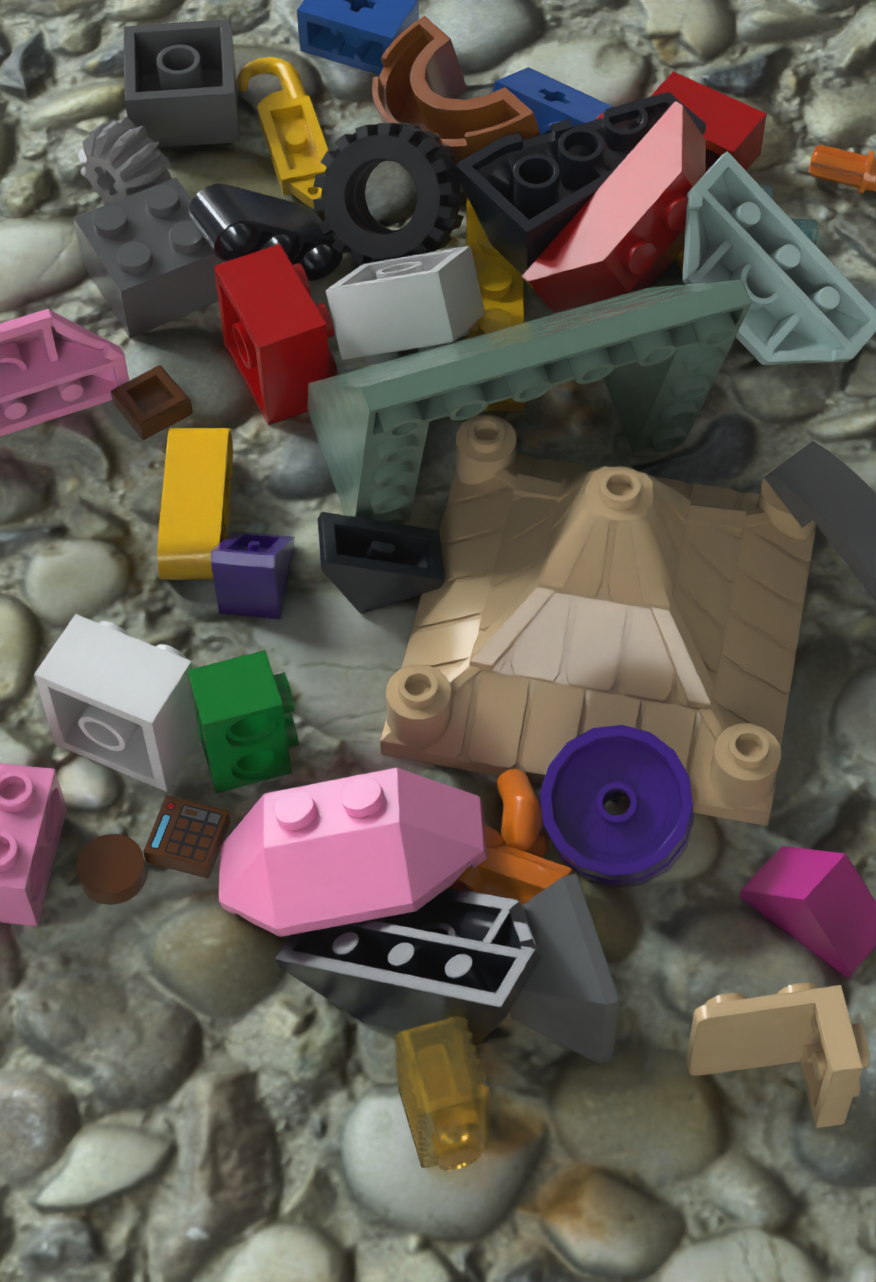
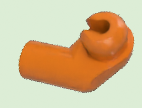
[497,769,548,858]

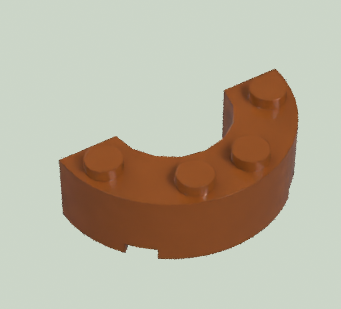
[372,16,540,189]

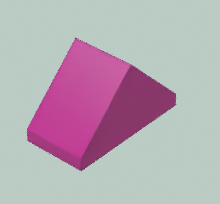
[739,846,876,979]

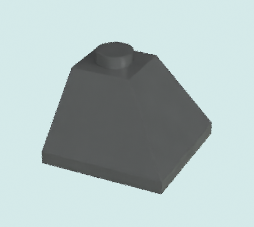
[509,874,620,1064]

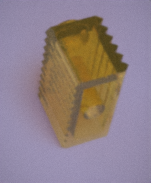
[395,1016,490,1171]

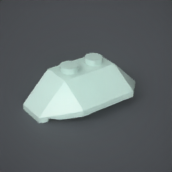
[682,151,876,365]

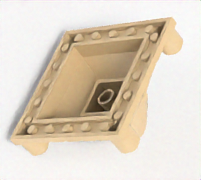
[380,415,817,826]

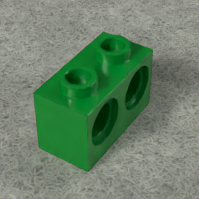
[187,650,299,794]

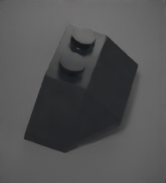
[275,888,541,1049]

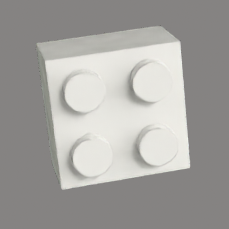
[325,245,485,365]
[34,614,200,792]

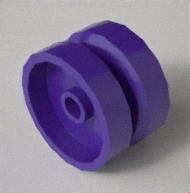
[540,725,694,888]

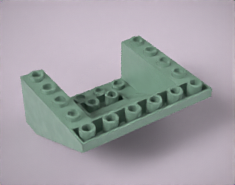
[307,280,752,524]

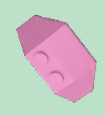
[0,309,129,437]
[219,767,487,937]

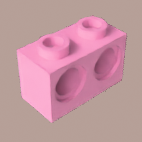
[0,763,67,927]

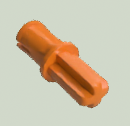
[809,145,876,195]

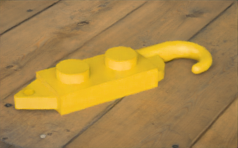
[237,57,329,212]

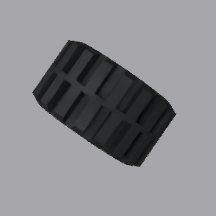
[313,122,467,266]

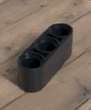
[189,183,343,281]

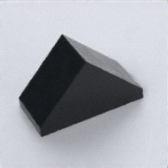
[318,512,445,614]

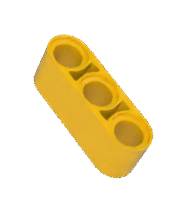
[157,428,233,580]

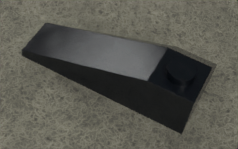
[455,92,706,275]

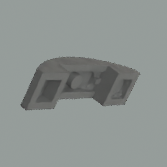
[764,441,876,602]

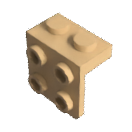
[686,983,870,1128]

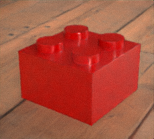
[214,244,337,426]

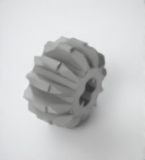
[77,117,172,206]

